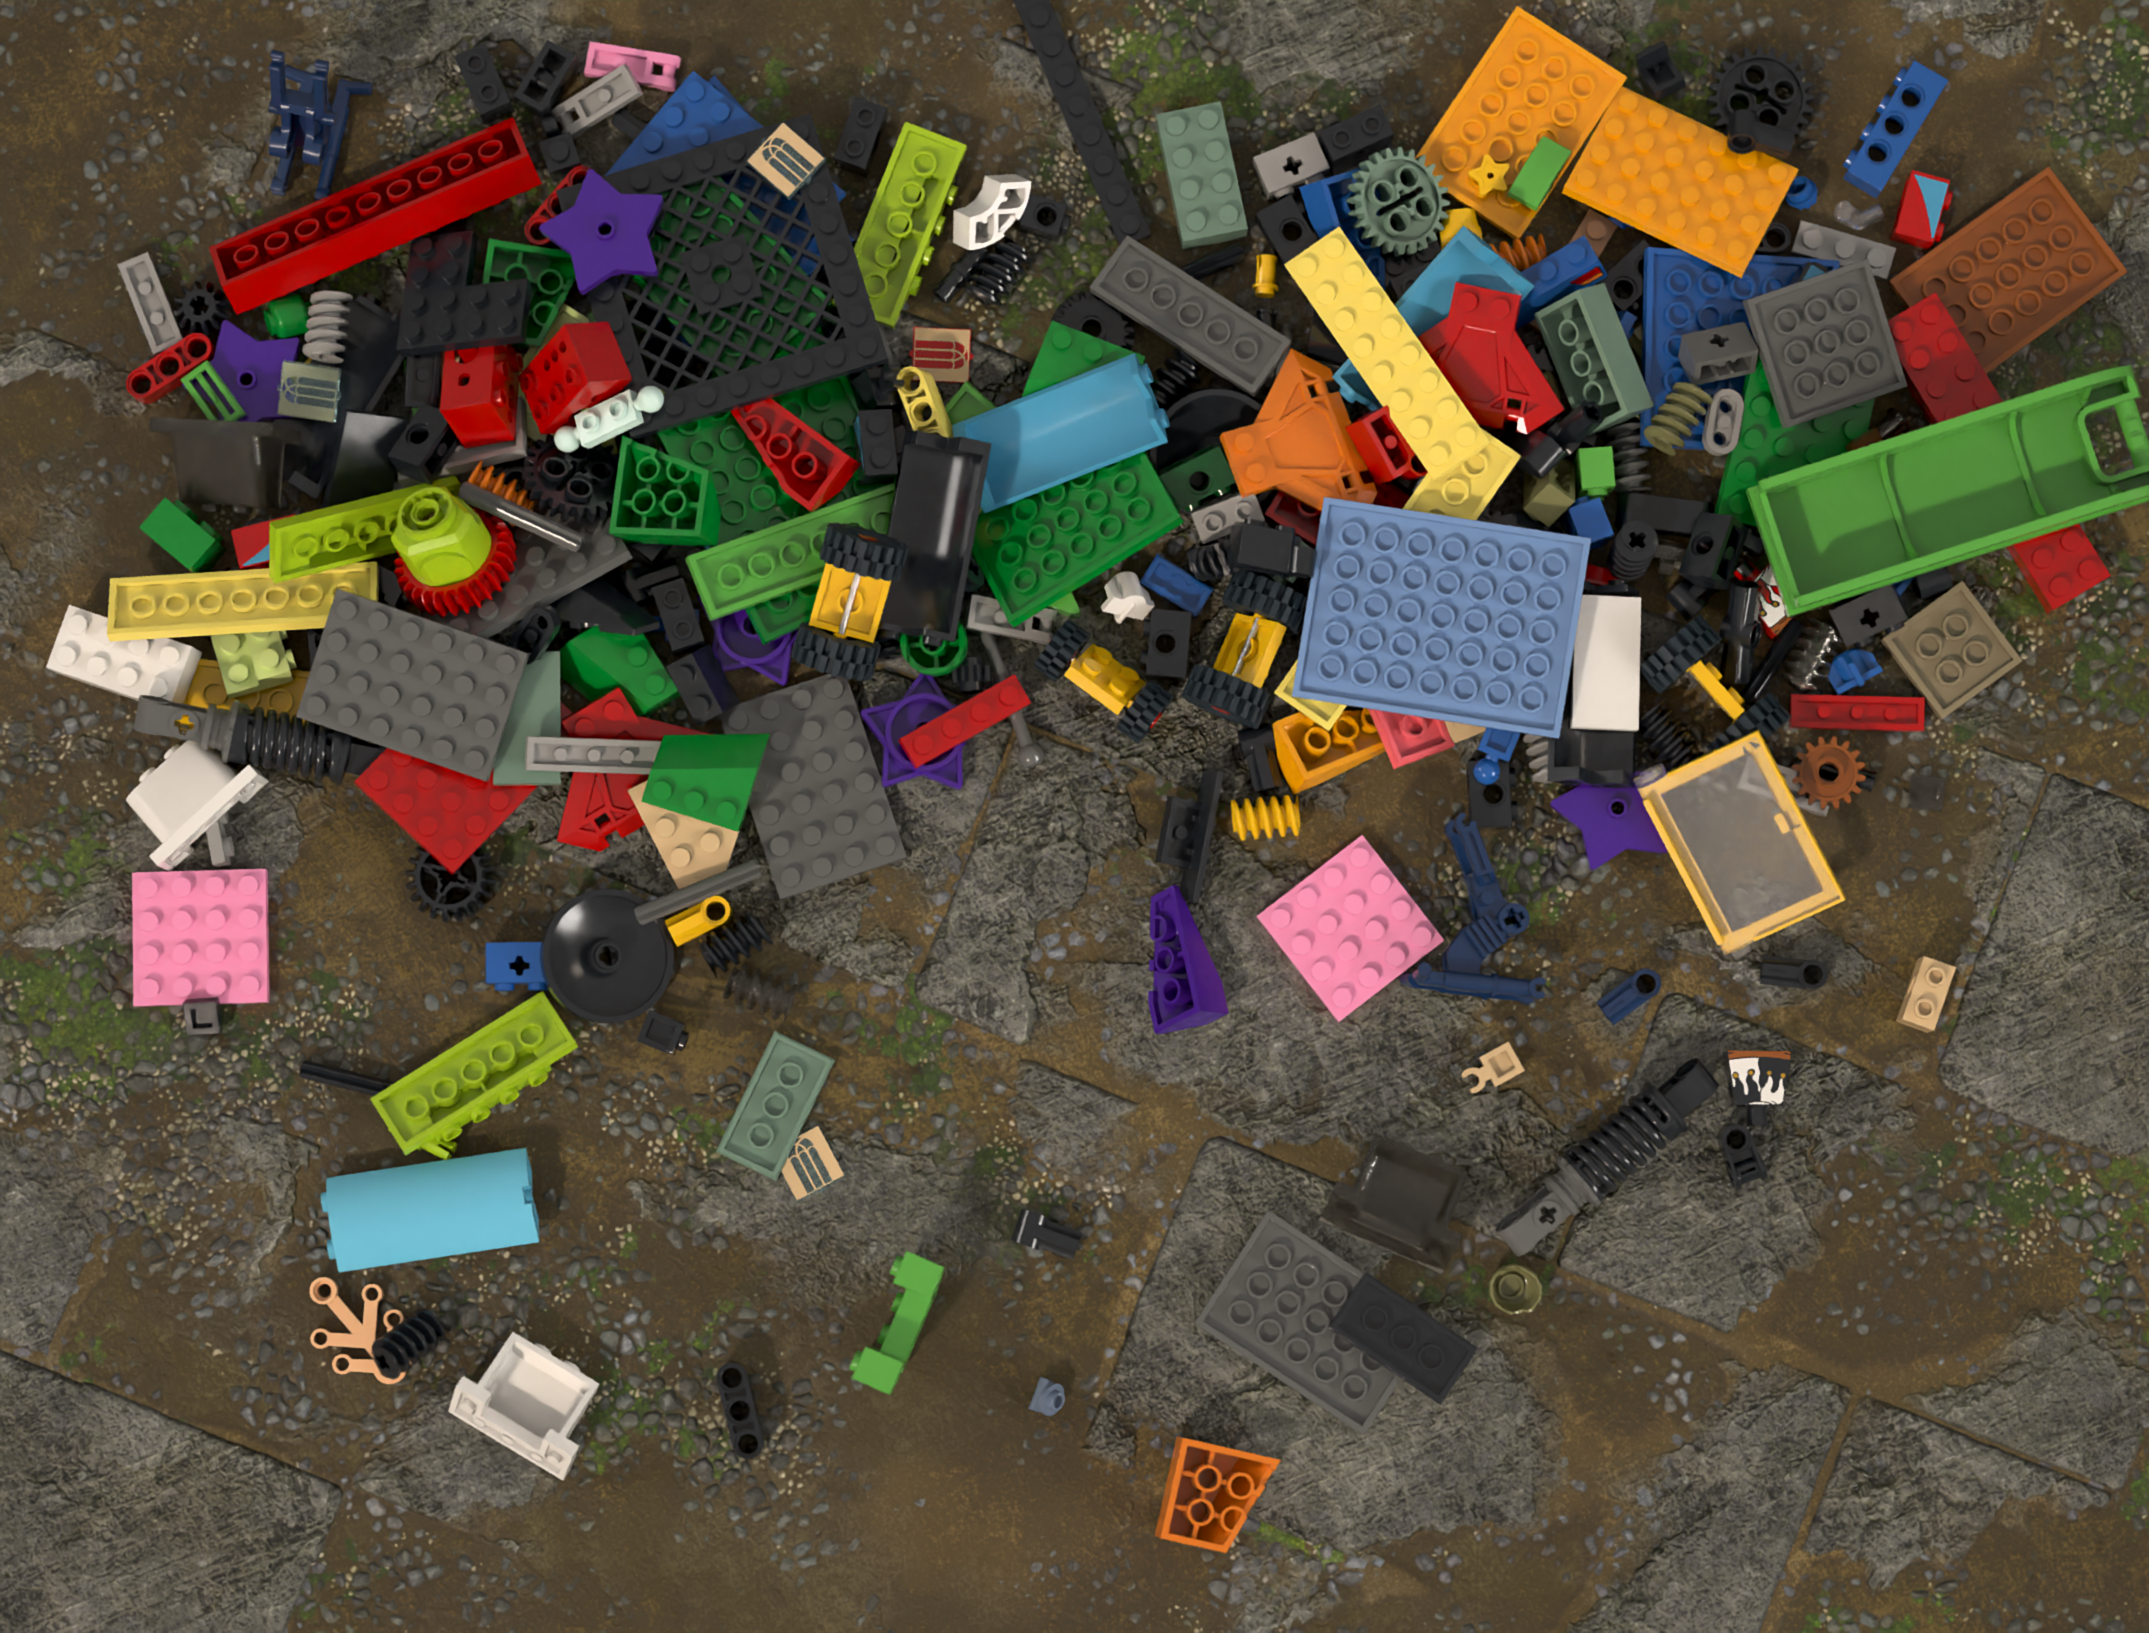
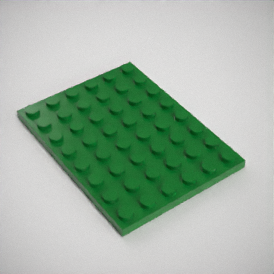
[655,327,897,645]

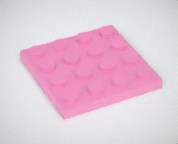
[1257,835,1444,1023]
[132,869,270,1007]

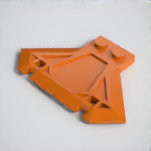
[1219,348,1377,512]

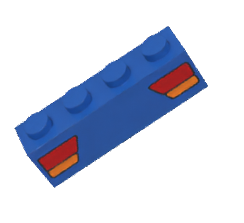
[1515,235,1608,331]

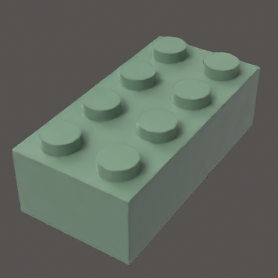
[1156,101,1248,250]
[1534,283,1654,435]

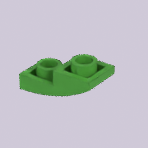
[1507,136,1572,211]

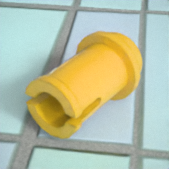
[1252,254,1278,298]

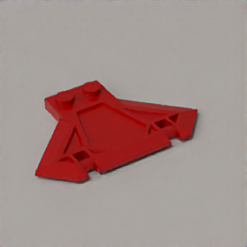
[1417,282,1565,434]
[556,686,713,852]

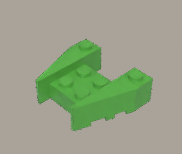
[849,1251,945,1395]

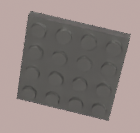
[1743,259,1908,429]

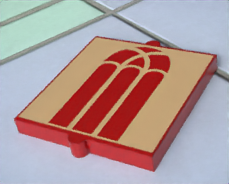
[909,327,973,383]

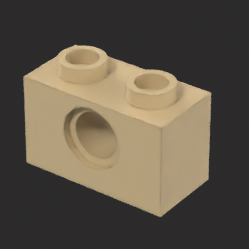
[1896,956,1956,1033]

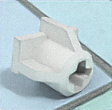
[1101,571,1155,624]

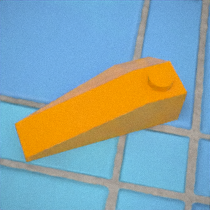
[1273,708,1386,794]

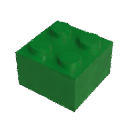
[139,497,227,573]

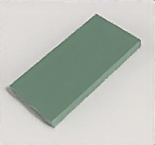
[493,651,561,786]
[716,1031,835,1181]

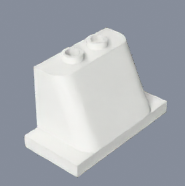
[126,740,269,872]
[448,1332,599,1481]

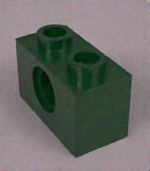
[1158,441,1236,512]

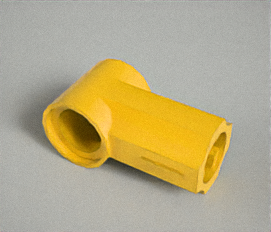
[665,896,733,947]

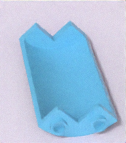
[321,1148,539,1272]

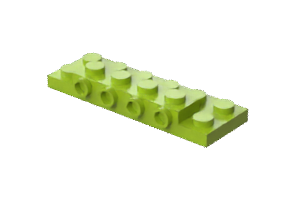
[832,122,967,329]
[269,476,460,583]
[370,991,578,1155]

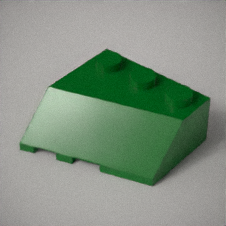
[482,239,576,348]
[1022,321,1145,397]
[609,435,721,546]
[559,626,681,717]
[641,733,771,832]

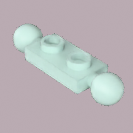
[554,386,664,452]

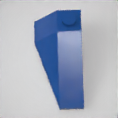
[1299,168,1386,293]

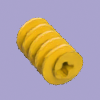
[1231,795,1300,841]

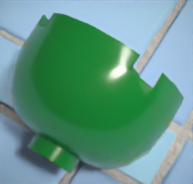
[900,621,969,676]

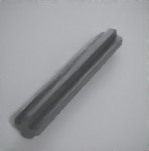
[458,481,584,552]
[634,859,762,925]

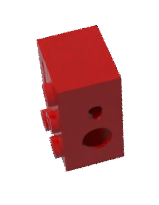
[518,321,632,434]
[440,344,524,449]

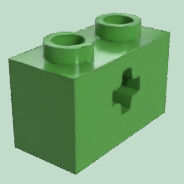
[1572,446,1616,502]

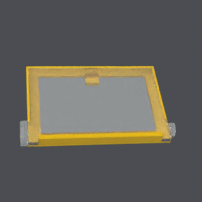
[1633,729,1846,958]

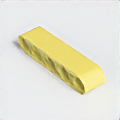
[896,366,981,515]

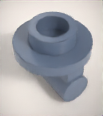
[1029,1377,1065,1416]

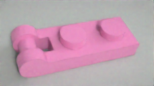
[584,42,681,92]

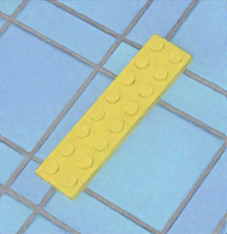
[1284,227,1490,482]
[107,562,379,641]

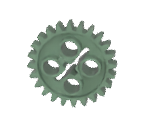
[1346,147,1450,256]

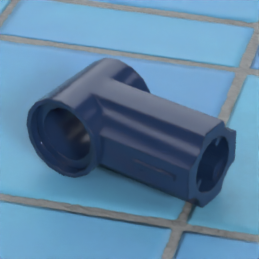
[1596,969,1661,1026]

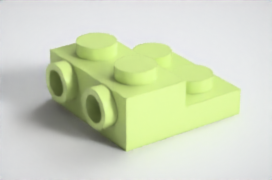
[211,630,297,699]

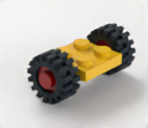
[1034,619,1174,744]

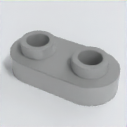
[1702,389,1744,456]

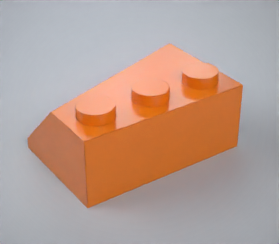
[1155,1436,1281,1553]

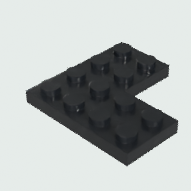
[396,230,532,356]

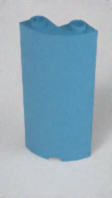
[1332,226,1534,411]
[952,353,1170,513]

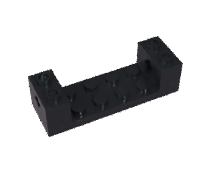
[1318,104,1442,305]

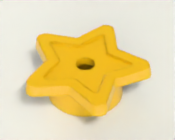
[1468,154,1510,197]

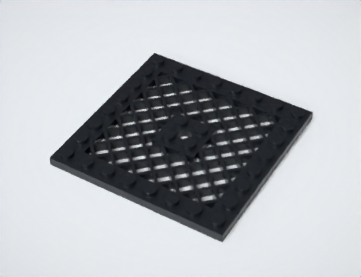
[556,113,889,440]

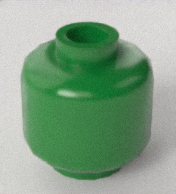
[263,293,312,339]

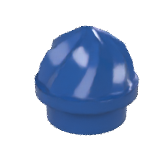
[1785,176,1817,211]

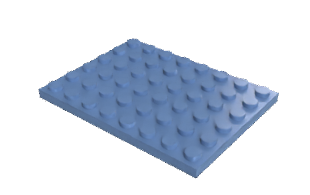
[1292,497,1591,739]

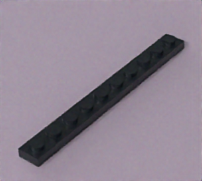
[1012,0,1151,246]

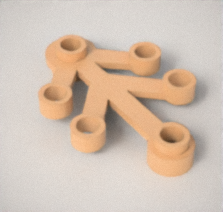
[310,1277,407,1384]

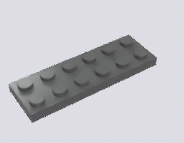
[1089,235,1291,397]

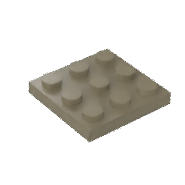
[1880,581,2022,720]

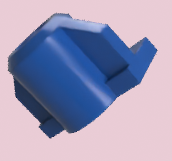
[1828,647,1883,695]

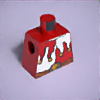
[1734,559,1793,640]

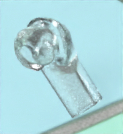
[1834,200,1884,230]

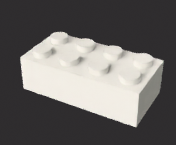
[46,605,202,704]

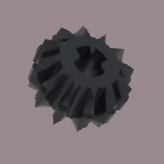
[173,281,231,337]

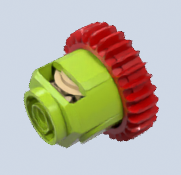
[391,486,517,617]

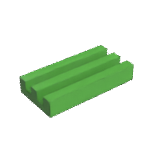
[180,360,247,434]

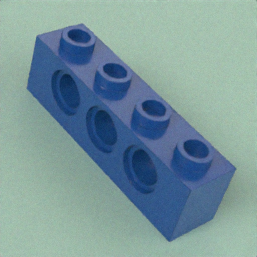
[1842,60,1948,198]

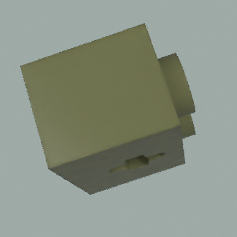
[1523,459,1575,527]

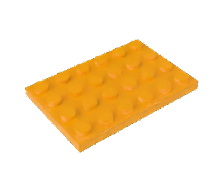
[1415,6,1627,239]
[1562,86,1799,278]

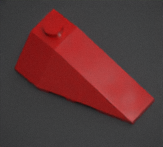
[731,398,860,512]

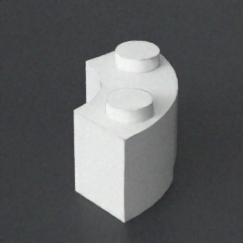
[953,174,1031,250]

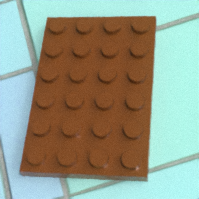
[1888,166,2128,374]

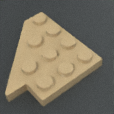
[628,780,740,909]

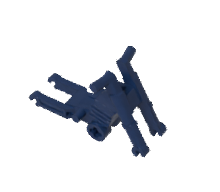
[268,50,373,201]
[1399,813,1546,1005]

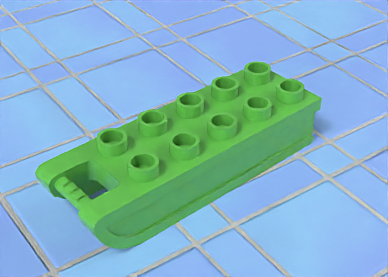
[1746,365,2149,617]

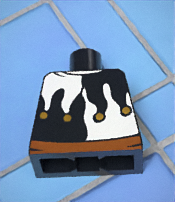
[1723,1050,1791,1126]

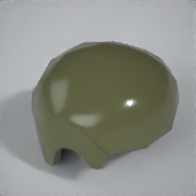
[1489,1263,1542,1315]

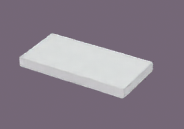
[1570,595,1641,732]

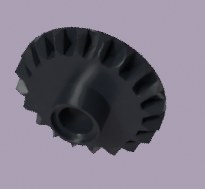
[1049,291,1135,351]

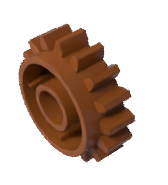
[1792,736,1866,810]

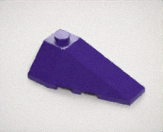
[1148,885,1229,1034]

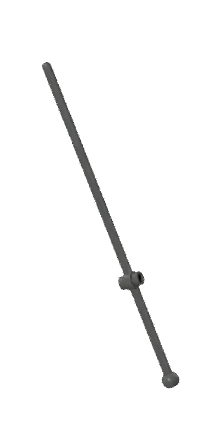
[877,323,1044,768]

